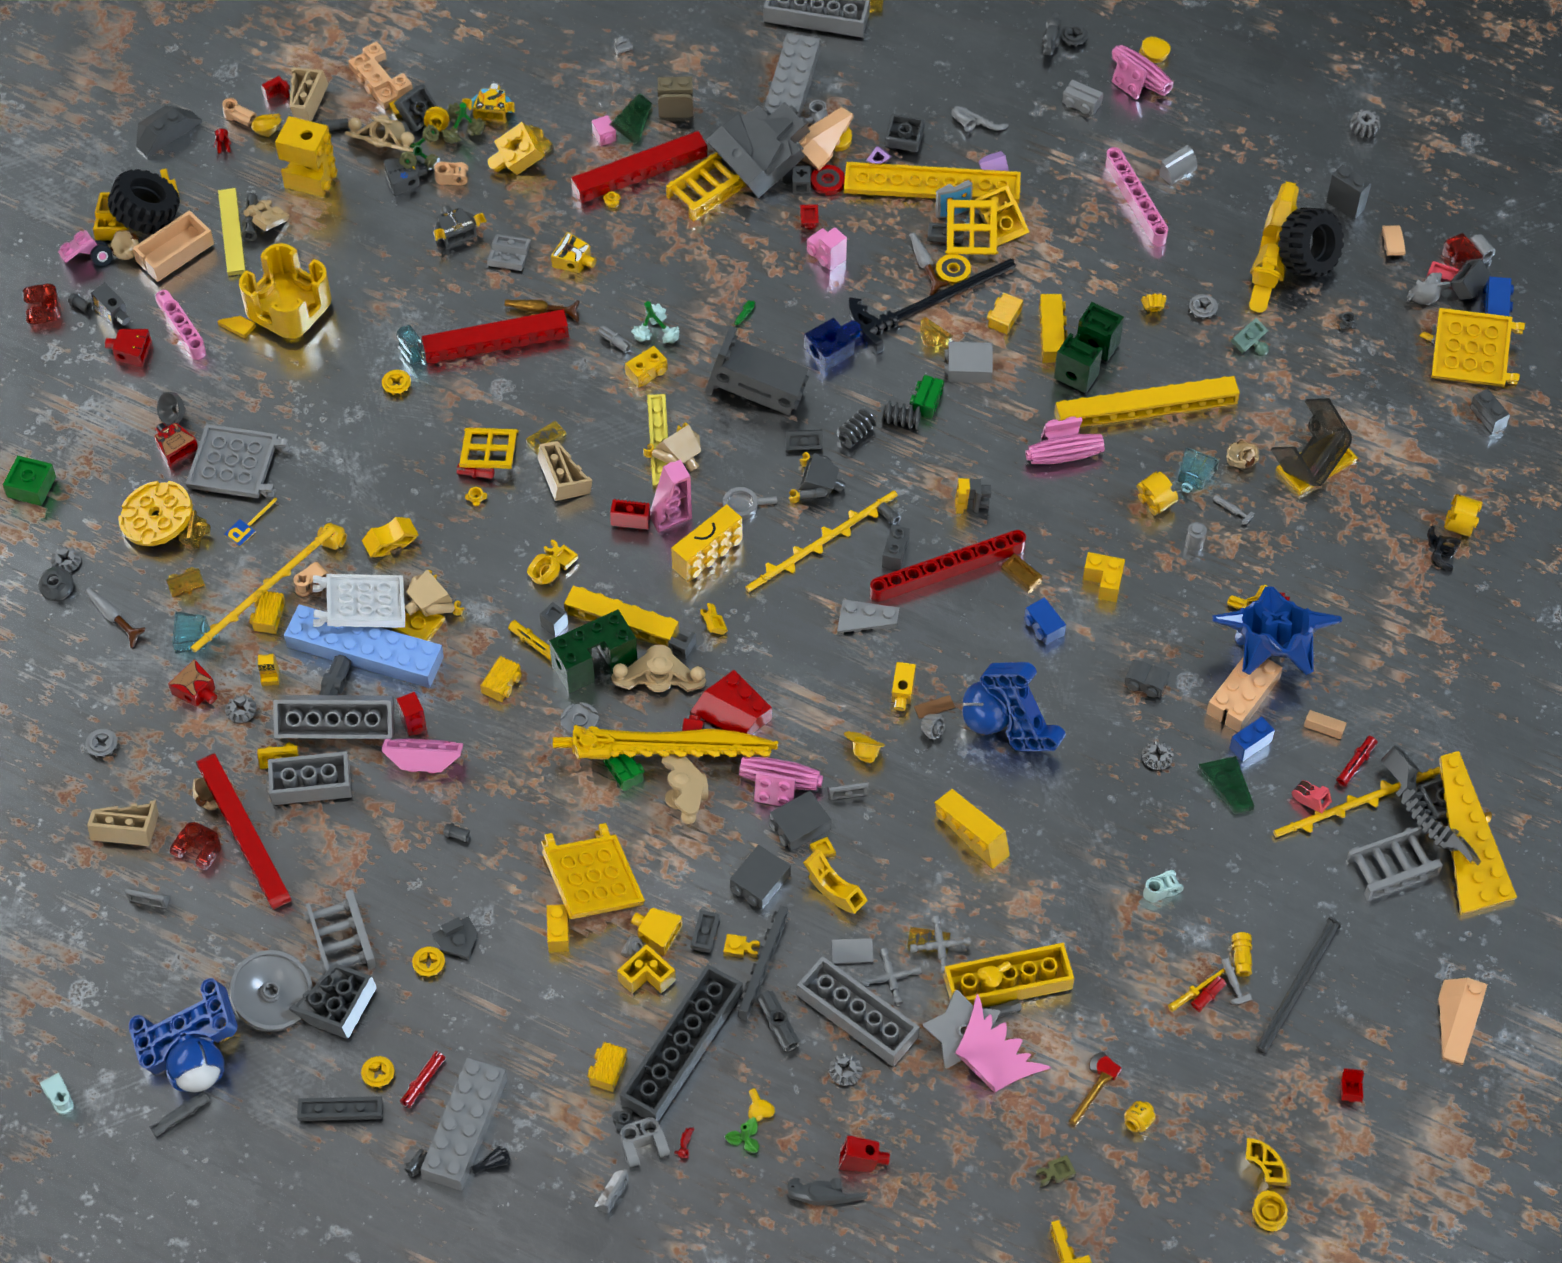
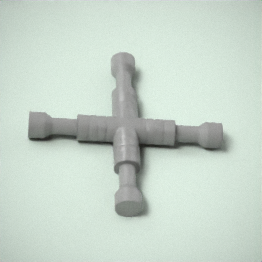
[910,916,971,974]
[861,948,922,1006]

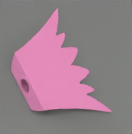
[955,994,1051,1093]

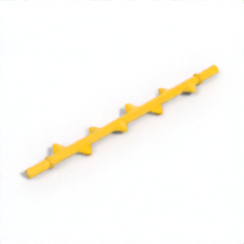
[745,490,898,593]
[190,526,336,653]
[1273,766,1441,838]

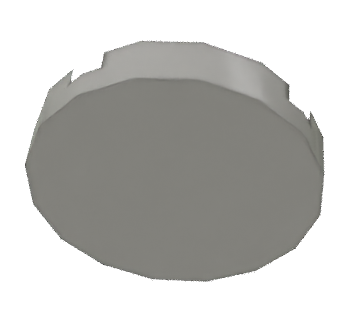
[561,703,599,737]

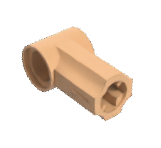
[222,98,257,127]

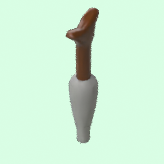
[909,232,949,296]
[85,588,146,648]

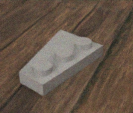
[837,599,900,635]

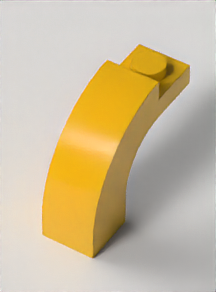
[803,849,868,914]

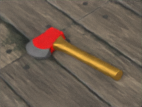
[1069,1052,1122,1126]

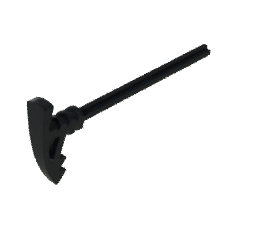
[849,258,1016,355]

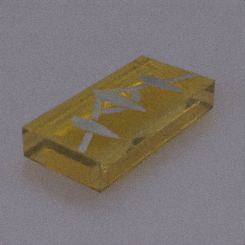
[525,421,566,455]
[907,927,951,954]

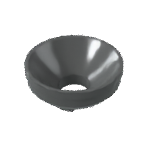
[157,392,186,425]
[38,567,74,601]

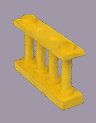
[666,152,747,222]

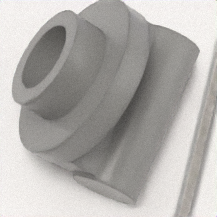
[613,36,633,55]
[621,936,643,957]

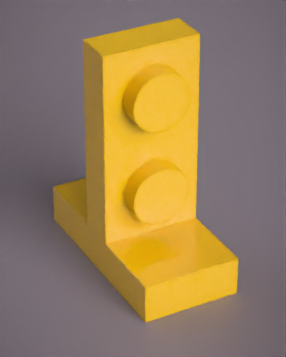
[1050,1220,1092,1263]

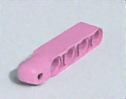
[155,289,206,360]

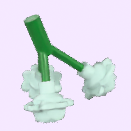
[631,301,680,344]

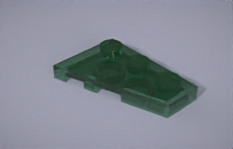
[609,93,652,144]
[1198,756,1255,814]

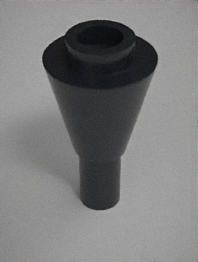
[472,1145,511,1174]

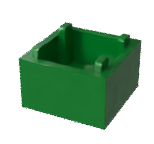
[3,455,56,506]

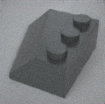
[289,963,377,1039]

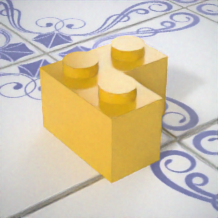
[1083,552,1125,603]
[617,944,676,994]

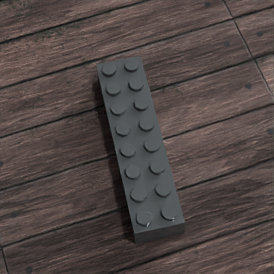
[620,964,743,1122]

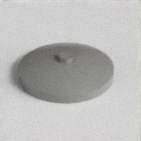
[229,950,313,1032]

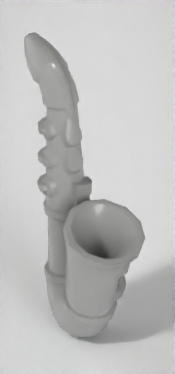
[952,106,1009,132]

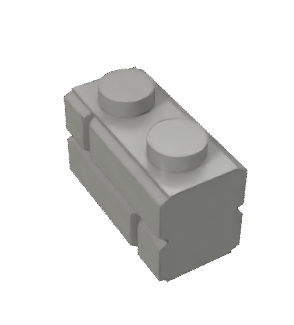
[1062,80,1103,116]

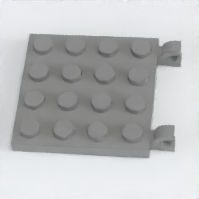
[186,424,290,499]

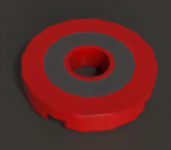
[811,165,845,196]

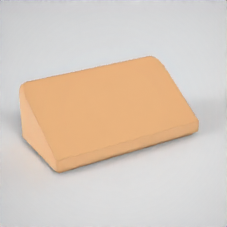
[1304,710,1347,740]

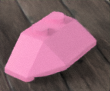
[382,738,463,774]

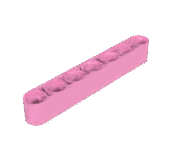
[1105,147,1168,246]

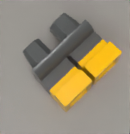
[955,478,991,514]

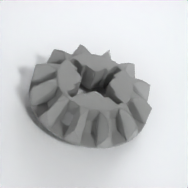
[1189,294,1218,320]
[50,546,81,572]
[225,694,257,723]
[86,729,118,758]
[1142,741,1174,770]
[829,1053,862,1086]

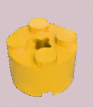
[1136,471,1178,516]
[1444,494,1483,537]

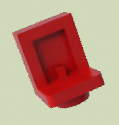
[261,76,290,100]
[800,204,819,230]
[682,715,705,731]
[1340,1068,1364,1102]

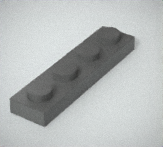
[297,1096,383,1121]

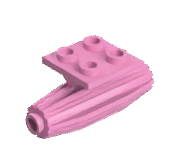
[1111,45,1174,100]
[1025,416,1105,464]
[739,757,823,806]

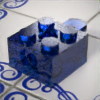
[804,318,860,371]

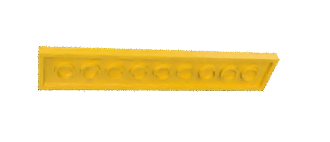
[844,162,1021,204]

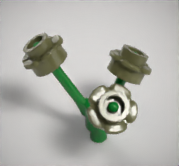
[399,125,440,171]

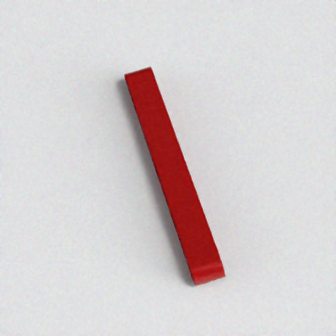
[870,530,1026,602]
[196,753,292,910]

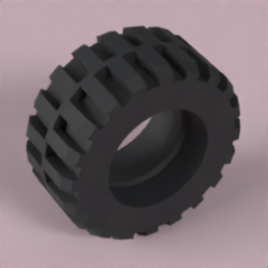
[108,169,180,234]
[1278,207,1344,277]

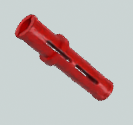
[1336,736,1378,787]
[400,1051,446,1108]

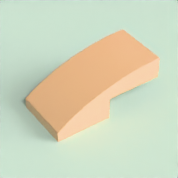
[1382,225,1405,256]

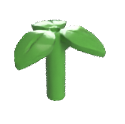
[725,1117,759,1153]

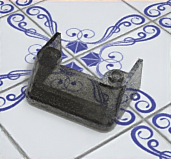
[1271,398,1352,486]

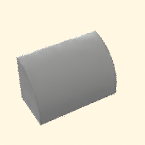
[1159,145,1197,185]

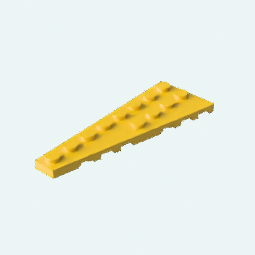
[1439,751,1517,915]

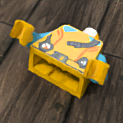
[462,83,515,123]

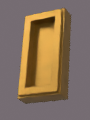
[1002,554,1042,590]

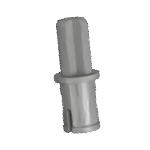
[598,326,632,353]

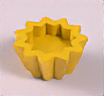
[1140,293,1166,312]

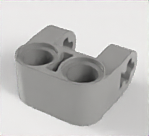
[620,1117,670,1168]

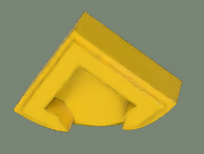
[809,837,836,857]

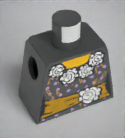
[91,282,130,325]

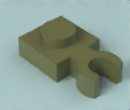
[1036,1155,1076,1186]

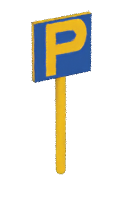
[224,498,277,547]

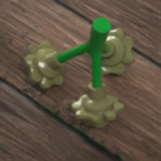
[441,102,485,144]

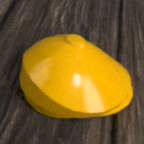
[251,114,282,137]
[527,554,560,584]

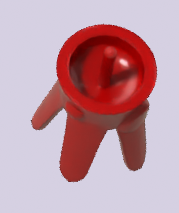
[214,128,232,154]

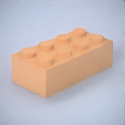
[132,210,214,282]
[1206,656,1283,732]

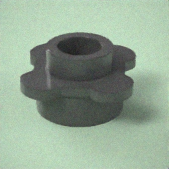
[1339,312,1357,329]
[612,1108,636,1130]

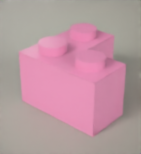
[807,227,847,271]

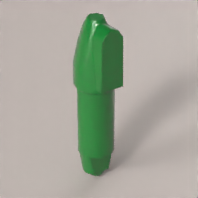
[734,300,755,326]

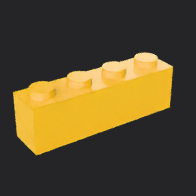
[1039,294,1067,363]

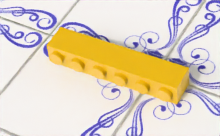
[564,586,679,647]

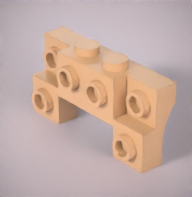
[348,41,413,110]

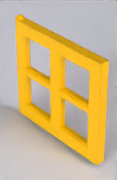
[945,200,998,255]
[459,428,519,469]

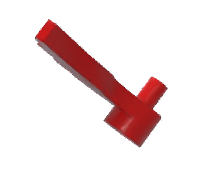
[674,1127,694,1158]

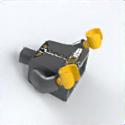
[433,206,487,248]
[789,452,845,504]

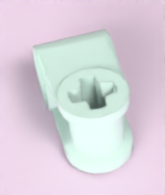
[1143,870,1184,903]
[40,1073,74,1115]

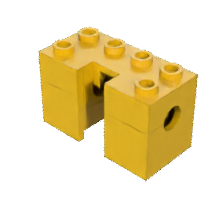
[275,116,337,197]

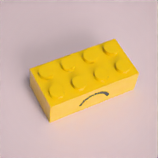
[671,504,743,582]

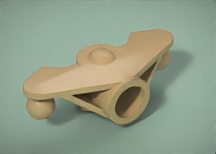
[345,115,414,152]
[611,645,706,692]
[662,754,708,825]

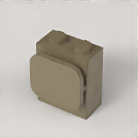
[658,77,693,118]

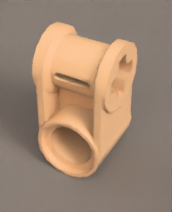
[434,161,468,186]
[293,562,329,597]

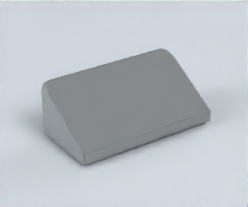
[827,782,868,800]
[125,888,171,909]
[831,938,873,965]
[595,1169,629,1214]

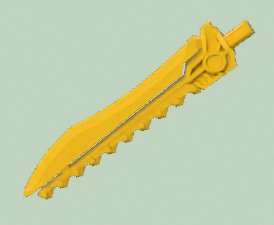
[553,725,778,759]

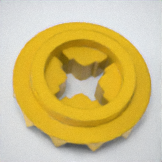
[382,370,411,395]
[412,946,445,978]
[361,1056,395,1089]

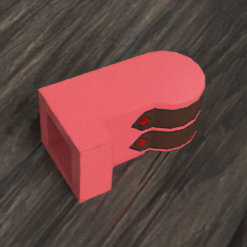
[1292,780,1332,813]

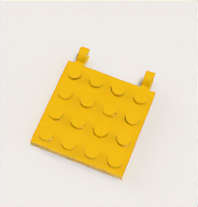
[1431,308,1525,387]
[541,823,645,920]

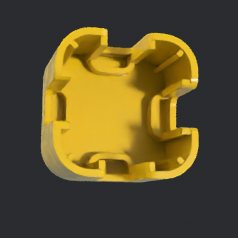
[239,243,332,339]

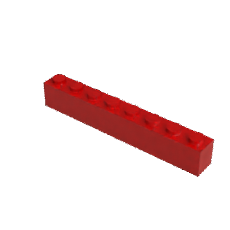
[571,131,708,203]
[421,309,569,364]

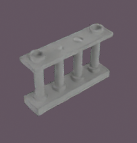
[1346,826,1443,901]
[304,889,376,975]

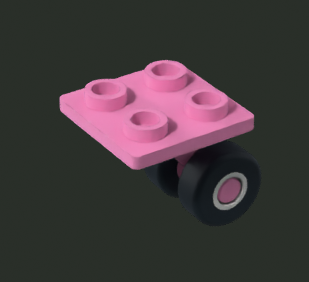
[58,230,113,266]

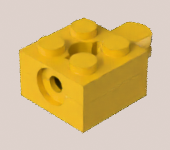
[488,122,545,175]

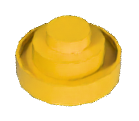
[424,106,450,131]

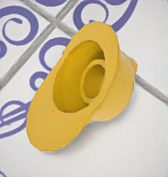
[844,731,885,763]

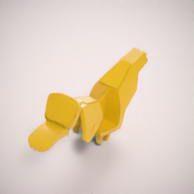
[1249,181,1299,313]

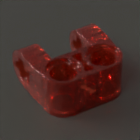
[22,283,61,325]
[170,822,221,870]

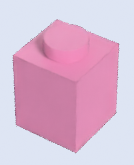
[592,115,616,146]

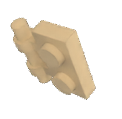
[244,199,289,231]

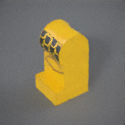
[258,653,279,686]

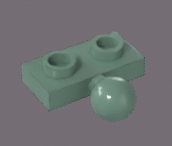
[1230,318,1269,356]

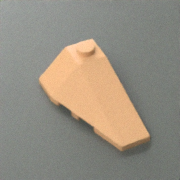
[799,107,854,170]
[1438,978,1488,1065]

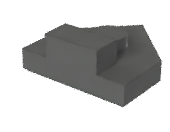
[432,916,478,960]

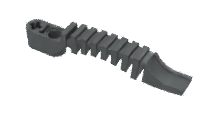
[1381,745,1481,865]

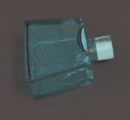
[1178,447,1219,493]
[172,612,219,653]

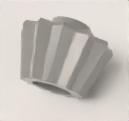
[920,714,946,741]

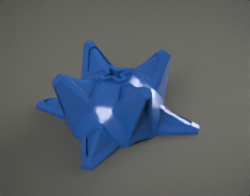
[1212,586,1342,675]

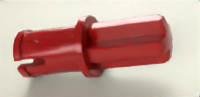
[457,463,495,479]
[1191,976,1226,1012]

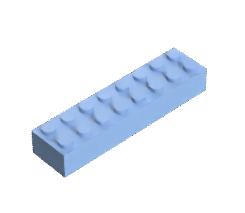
[284,604,444,688]

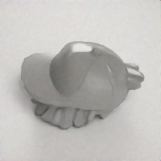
[1407,273,1451,305]

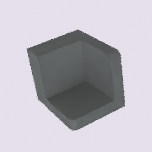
[540,602,568,637]
[668,632,696,660]

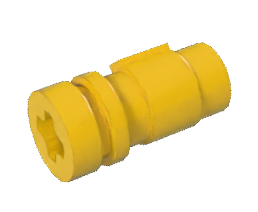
[1231,932,1252,977]

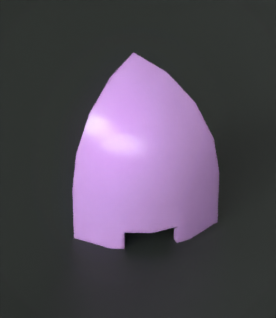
[867,146,892,164]
[979,151,1009,171]

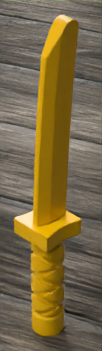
[1168,963,1234,1012]

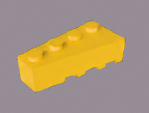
[934,789,1010,869]

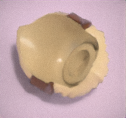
[110,230,139,260]
[1226,440,1259,469]
[193,777,219,810]

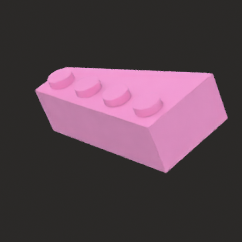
[650,460,692,533]

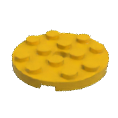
[118,481,193,546]

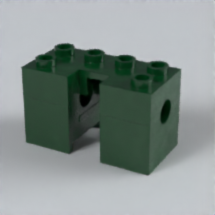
[1054,302,1124,393]
[549,609,638,694]

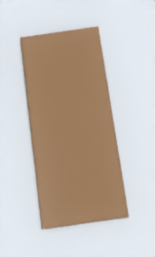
[914,695,955,719]

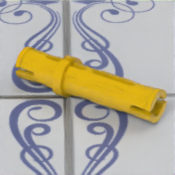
[508,620,551,661]

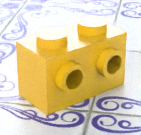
[625,346,668,388]

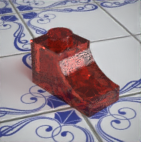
[1442,233,1484,264]

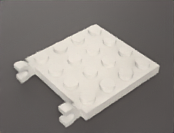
[313,574,405,628]

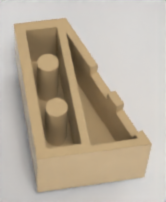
[290,67,329,122]
[538,441,593,501]
[87,800,159,846]

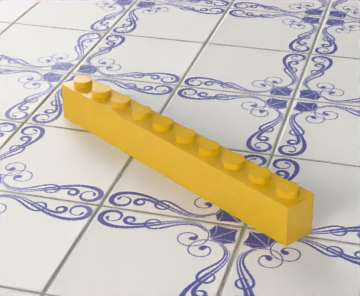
[1054,376,1240,428]

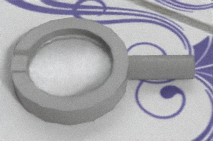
[723,487,777,520]

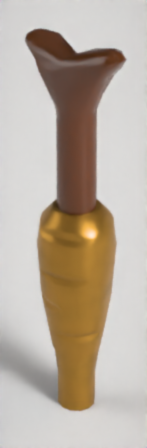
[505,299,579,323]

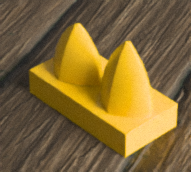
[257,742,299,769]

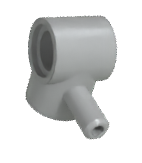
[805,100,828,125]

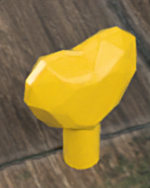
[978,961,1011,987]
[748,1088,775,1122]

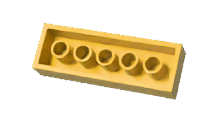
[944,943,1074,1008]

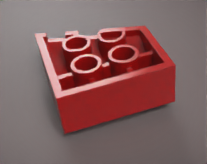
[690,670,772,735]

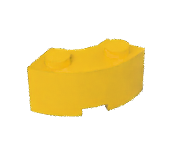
[361,517,419,558]
[1246,1138,1291,1187]

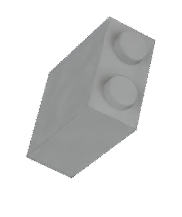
[944,342,993,383]

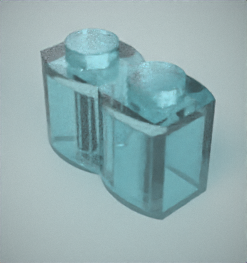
[396,325,425,366]

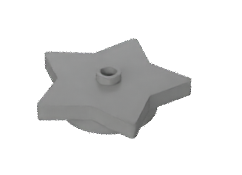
[923,990,1000,1068]

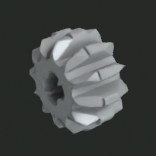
[1350,109,1380,138]

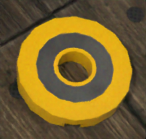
[936,254,971,285]

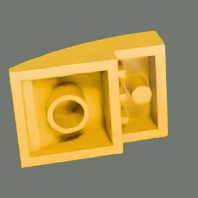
[975,185,1029,246]
[93,192,133,241]

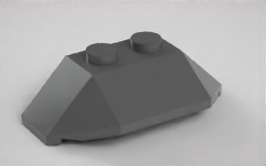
[136,105,202,158]

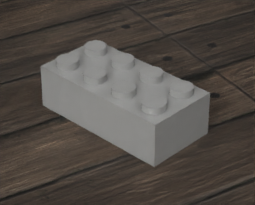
[268,751,352,805]

